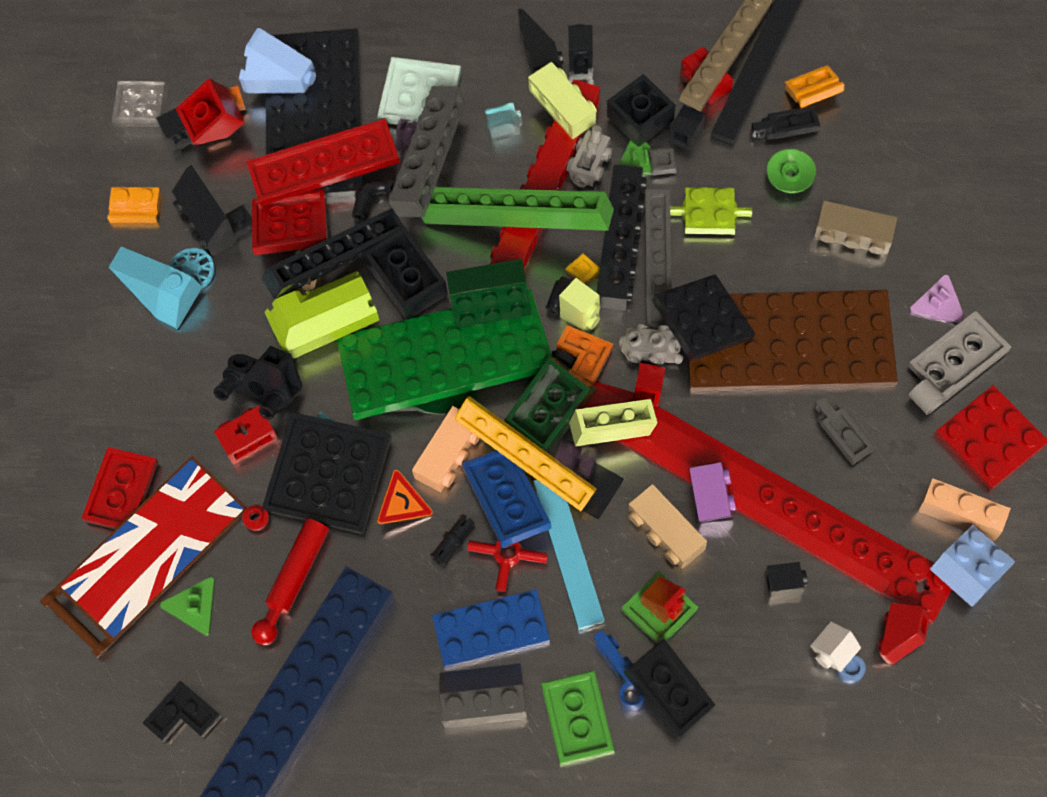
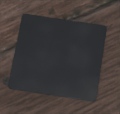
[574,457,624,519]

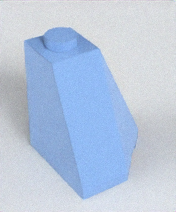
[239,28,316,93]

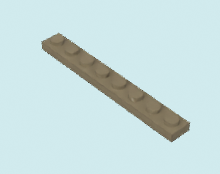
[679,0,774,112]

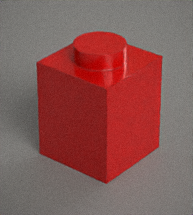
[632,363,666,407]

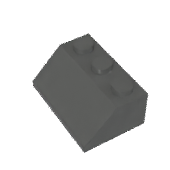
[439,663,527,728]

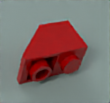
[640,576,686,624]
[878,603,930,664]

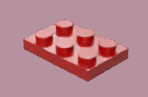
[81,447,159,529]

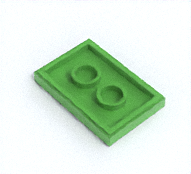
[541,670,614,766]

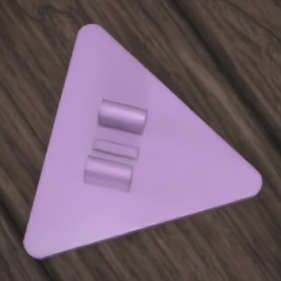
[910,275,965,324]

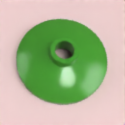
[767,149,816,193]

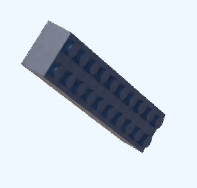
[200,566,395,797]

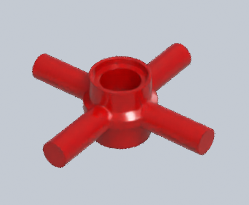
[467,540,548,592]

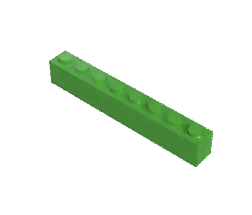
[421,187,614,231]

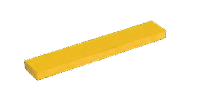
[454,396,597,511]

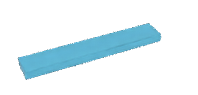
[533,480,605,631]

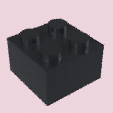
[607,74,676,147]

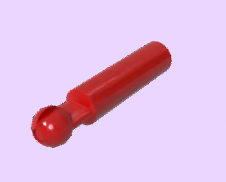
[251,518,329,646]

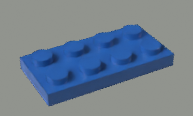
[461,450,552,548]
[432,589,550,669]

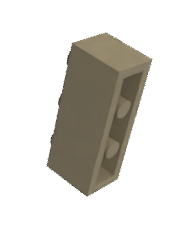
[814,201,898,255]

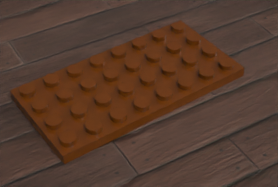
[688,289,898,392]

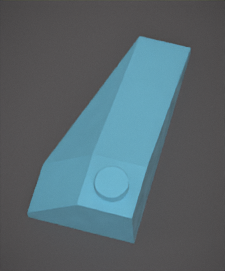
[109,246,202,329]

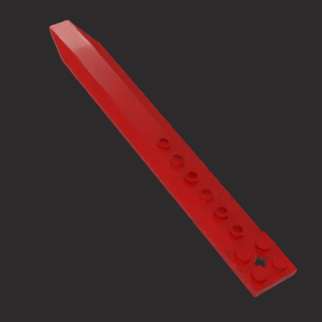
[584,381,952,624]

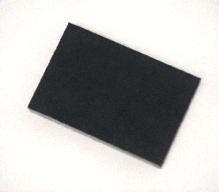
[623,639,715,739]

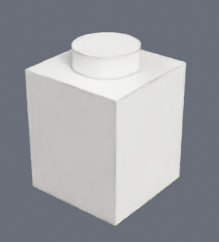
[810,622,861,672]

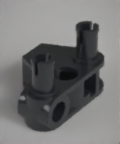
[213,345,303,420]

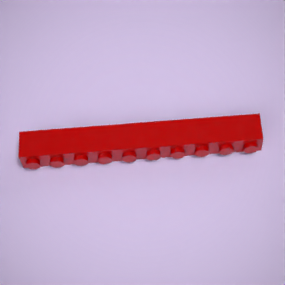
[490,79,600,271]

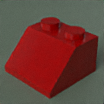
[176,78,245,145]

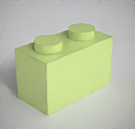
[559,278,600,332]

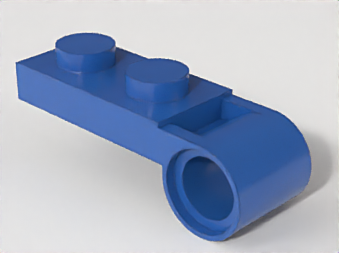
[593,630,644,711]

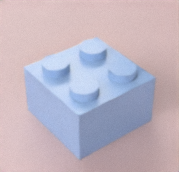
[930,525,1015,607]

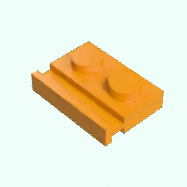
[785,65,844,108]
[107,187,161,223]

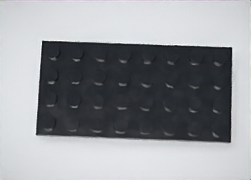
[266,28,364,198]

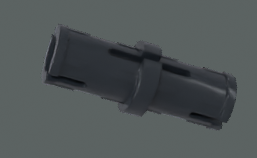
[430,514,475,566]

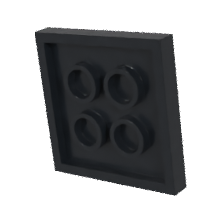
[652,274,755,362]

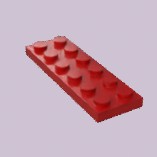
[246,119,400,206]

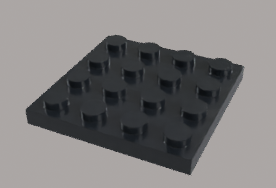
[261,412,392,535]

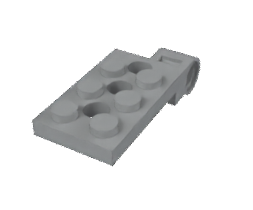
[908,311,1011,415]

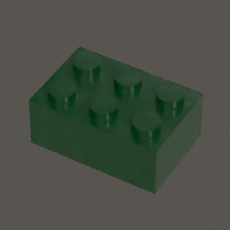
[446,259,532,328]
[504,357,597,452]

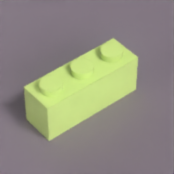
[528,62,597,139]
[569,399,657,446]

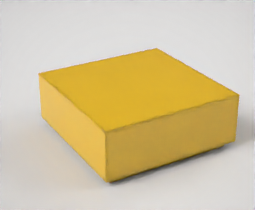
[565,253,600,285]

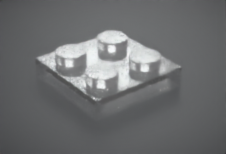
[112,81,166,127]

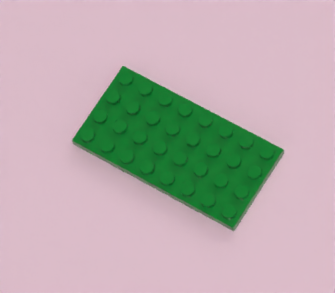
[337,289,553,420]

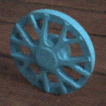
[169,248,215,289]

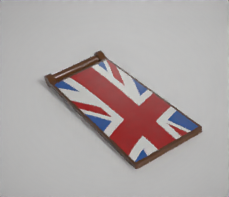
[40,456,247,658]

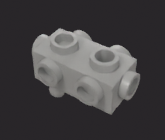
[567,126,613,187]
[619,324,683,364]

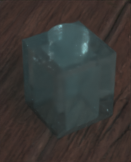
[485,102,523,142]

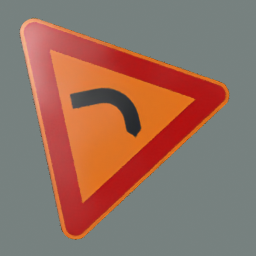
[377,470,433,524]

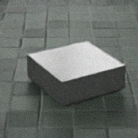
[649,148,677,175]

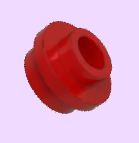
[242,504,269,531]

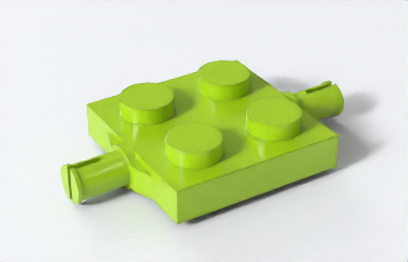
[670,187,752,234]

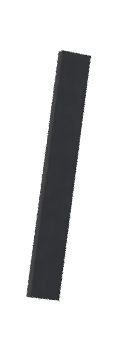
[711,0,802,145]

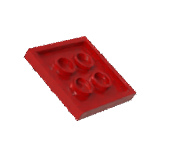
[252,189,328,255]
[935,385,1047,491]

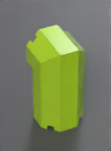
[265,271,380,359]

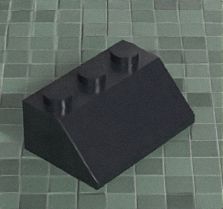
[172,165,237,256]

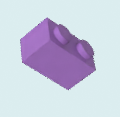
[690,462,736,522]

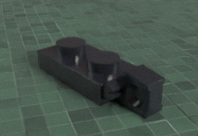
[750,106,821,139]

